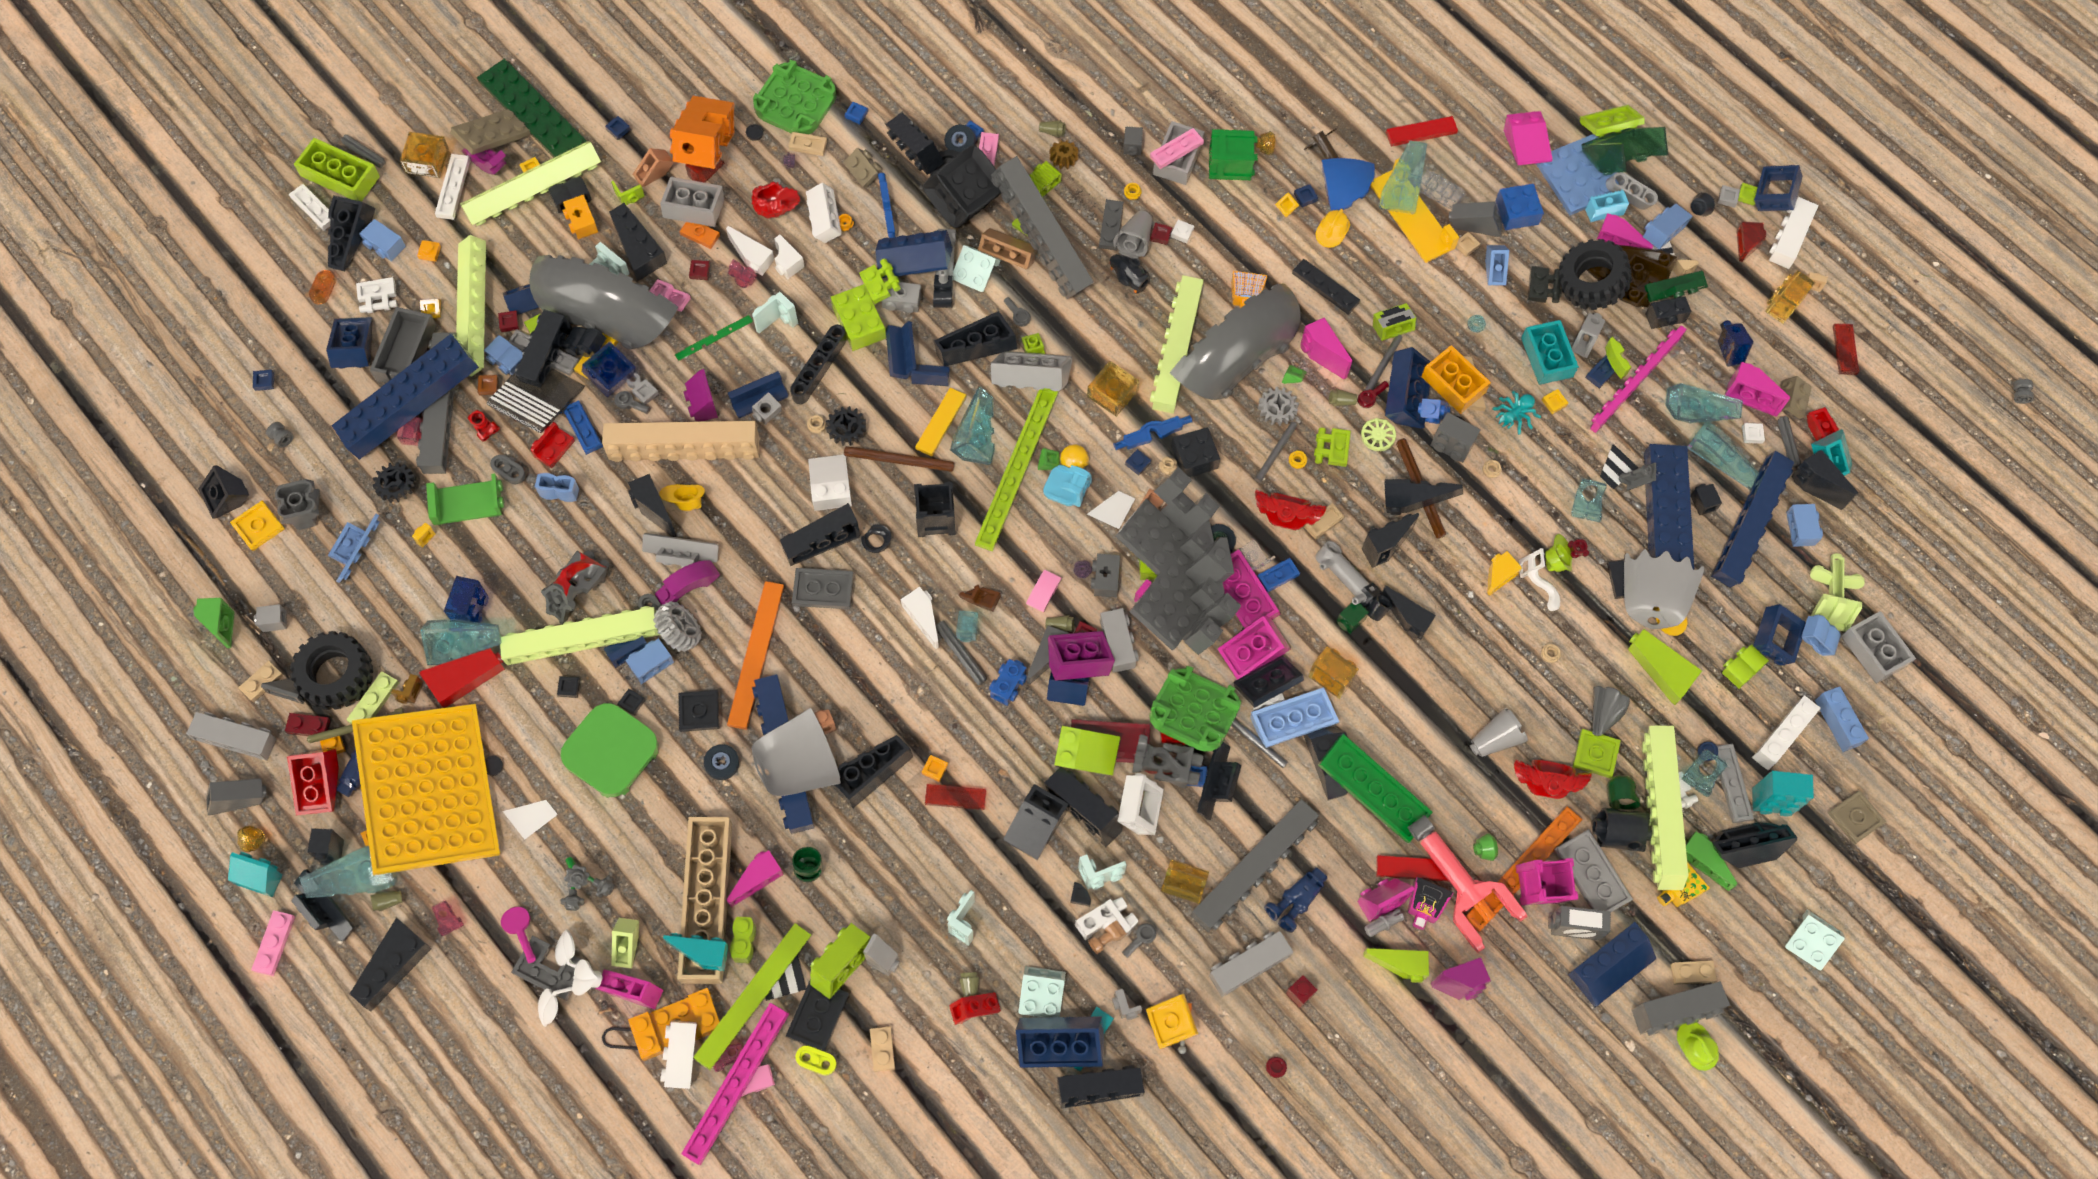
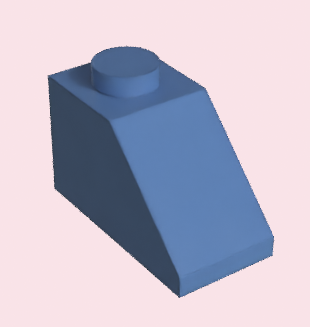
[1485,245,1509,285]

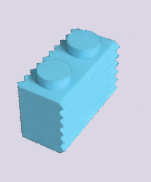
[1585,190,1629,222]

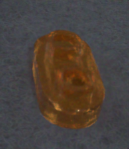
[309,270,336,305]

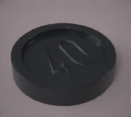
[746,124,764,141]
[485,756,503,776]

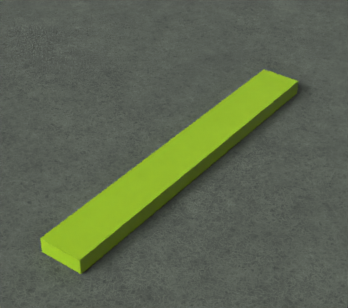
[693,923,811,1070]

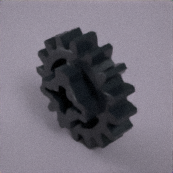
[826,406,867,446]
[373,462,416,503]

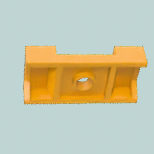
[628,988,720,1061]

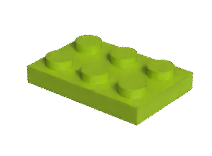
[1580,105,1645,136]

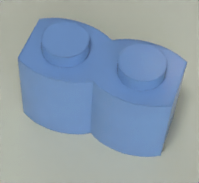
[484,335,523,376]
[535,473,579,502]
[1802,615,1841,656]

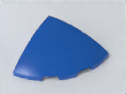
[1322,158,1375,211]

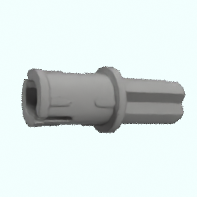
[1364,909,1404,937]

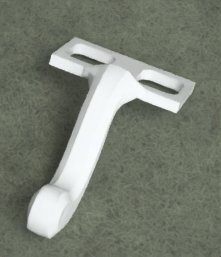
[1519,548,1561,611]

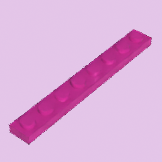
[1590,325,1687,433]
[681,1003,789,1165]

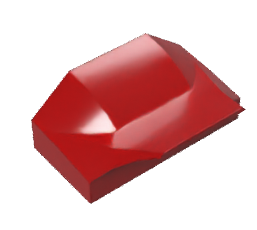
[1807,407,1839,441]

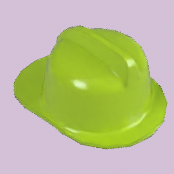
[1545,534,1572,572]
[1677,1023,1719,1071]

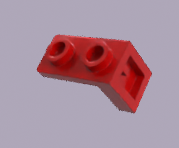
[949,992,1001,1025]

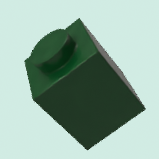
[1337,603,1369,634]

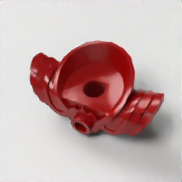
[1255,489,1327,531]
[1514,759,1592,799]

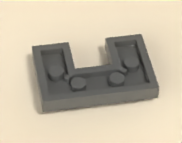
[511,935,581,1001]

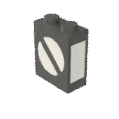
[1548,906,1611,941]

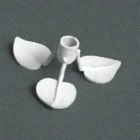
[538,929,602,1027]

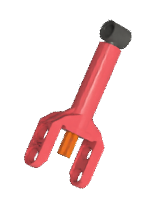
[1408,815,1527,953]

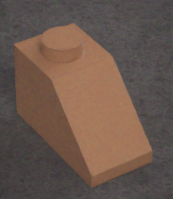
[632,148,674,187]

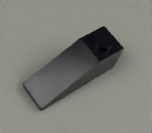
[1381,586,1436,640]

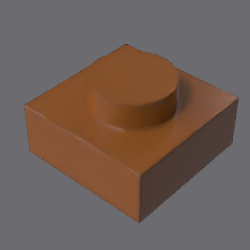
[478,375,499,396]

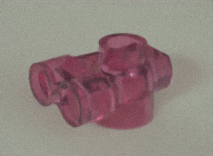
[727,259,757,288]
[432,900,464,937]
[714,1043,743,1072]

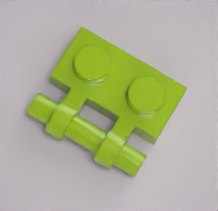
[859,259,901,304]
[1314,427,1351,467]

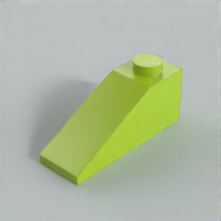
[1363,948,1429,983]

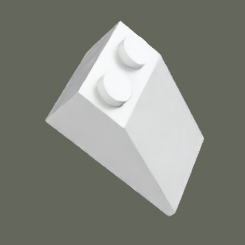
[808,455,852,511]

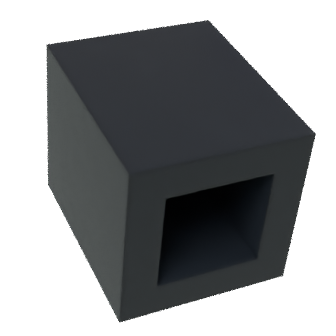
[1690,484,1722,516]

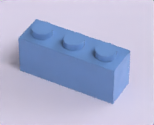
[1643,204,1693,250]
[1815,687,1869,752]

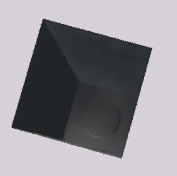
[198,465,249,519]

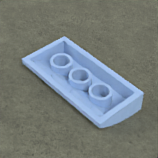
[1250,687,1339,748]

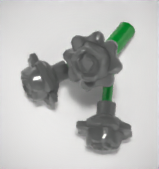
[560,857,615,911]

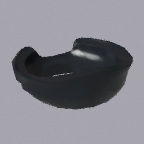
[861,524,892,553]

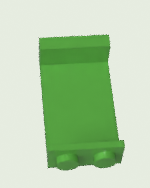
[426,473,504,525]

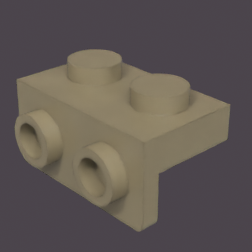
[843,148,883,188]
[1781,376,1812,419]

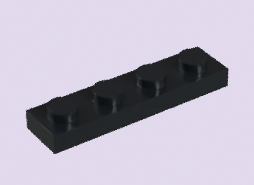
[1292,259,1360,315]

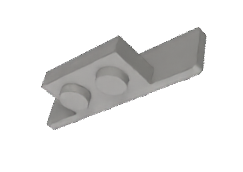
[642,533,719,567]

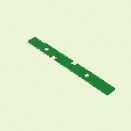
[674,315,753,361]

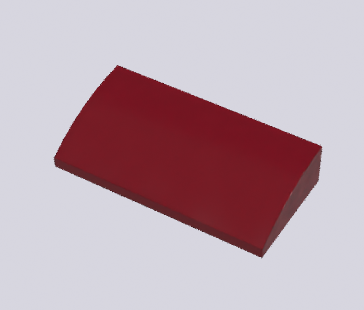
[1071,719,1150,763]

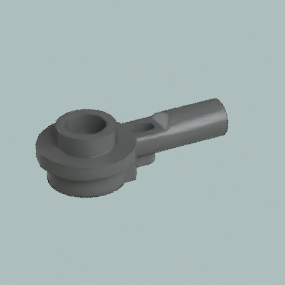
[1004,297,1031,327]
[614,391,650,414]
[1122,923,1156,958]

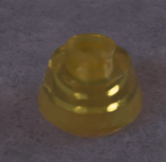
[1256,131,1275,156]
[237,826,266,852]

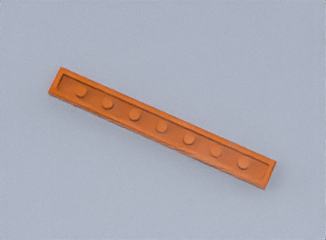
[727,581,784,730]
[1465,806,1583,933]

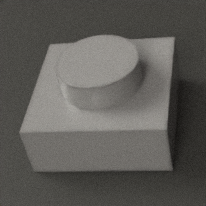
[1717,185,1740,208]

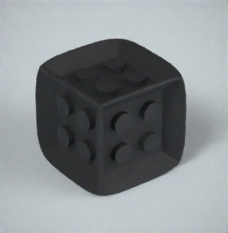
[923,144,1002,228]

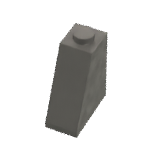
[1449,201,1502,237]
[206,779,266,816]

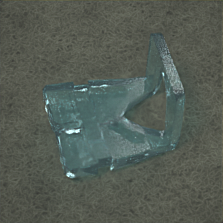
[1571,479,1607,522]
[1682,749,1728,797]

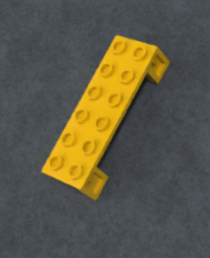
[1370,157,1459,263]

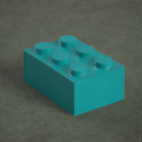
[1521,320,1579,385]
[1752,771,1814,817]

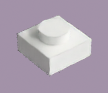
[1171,220,1194,243]
[1742,423,1765,444]

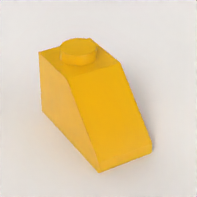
[1487,551,1522,596]

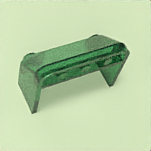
[1581,127,1669,175]

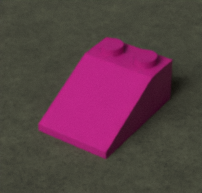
[1504,111,1552,165]
[1300,318,1352,379]
[1724,362,1790,417]
[1218,615,1291,680]
[1357,878,1415,922]

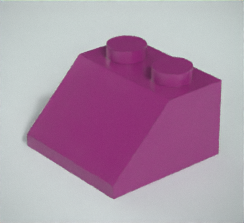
[683,369,718,422]

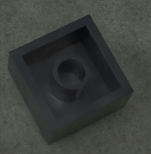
[1171,427,1220,477]

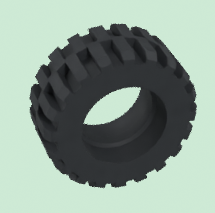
[1559,239,1632,310]
[290,631,374,710]

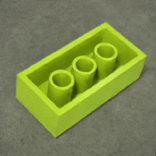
[294,138,380,202]

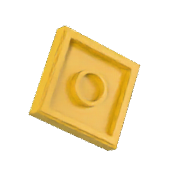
[230,500,285,551]
[1146,994,1198,1049]

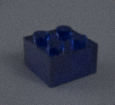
[581,341,636,398]
[444,576,489,630]

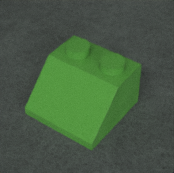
[194,598,235,648]

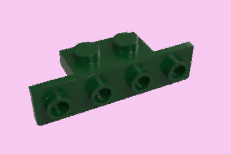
[1644,271,1708,302]

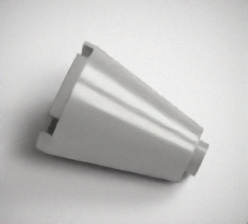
[1113,211,1152,259]
[1470,707,1528,757]

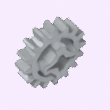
[1258,386,1299,426]

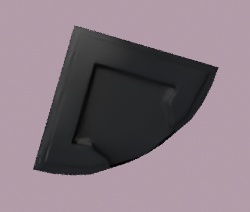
[1070,882,1091,907]

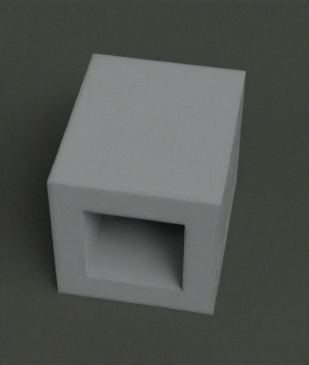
[254,604,287,632]

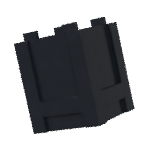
[914,482,956,537]

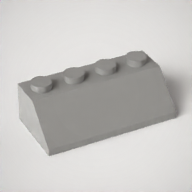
[991,351,1072,391]

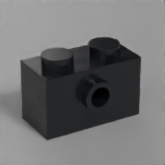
[1645,296,1692,329]
[307,828,344,866]

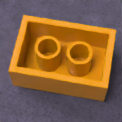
[1421,345,1491,414]

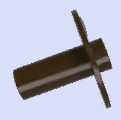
[1304,128,1339,159]

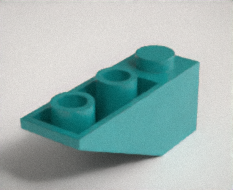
[663,933,728,971]

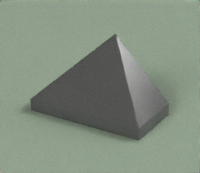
[261,678,305,704]

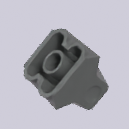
[275,479,321,530]

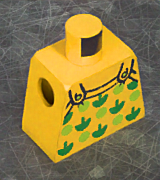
[1657,862,1710,907]

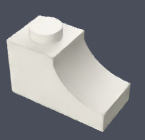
[774,235,805,279]

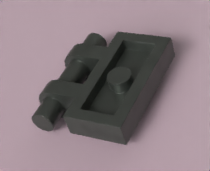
[1528,266,1562,303]

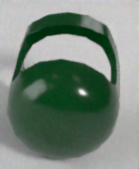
[1607,775,1641,810]
[792,847,823,883]

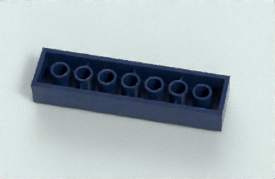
[331,333,479,460]
[1644,444,1694,570]

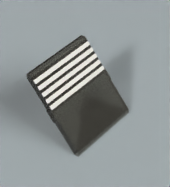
[486,368,585,433]

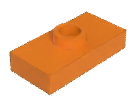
[679,222,720,249]

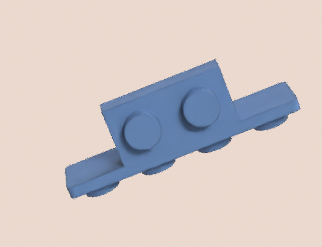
[328,513,380,583]

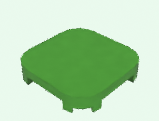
[753,60,836,135]
[1149,666,1241,751]
[561,704,658,798]

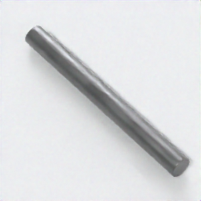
[1364,334,1403,391]
[1254,422,1297,483]
[1231,719,1288,768]

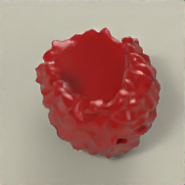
[751,181,800,219]

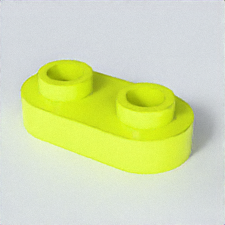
[795,1046,837,1076]

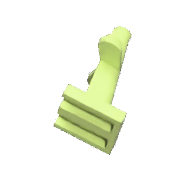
[1810,553,1865,632]

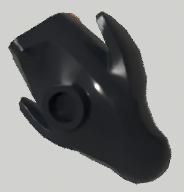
[1109,254,1150,294]

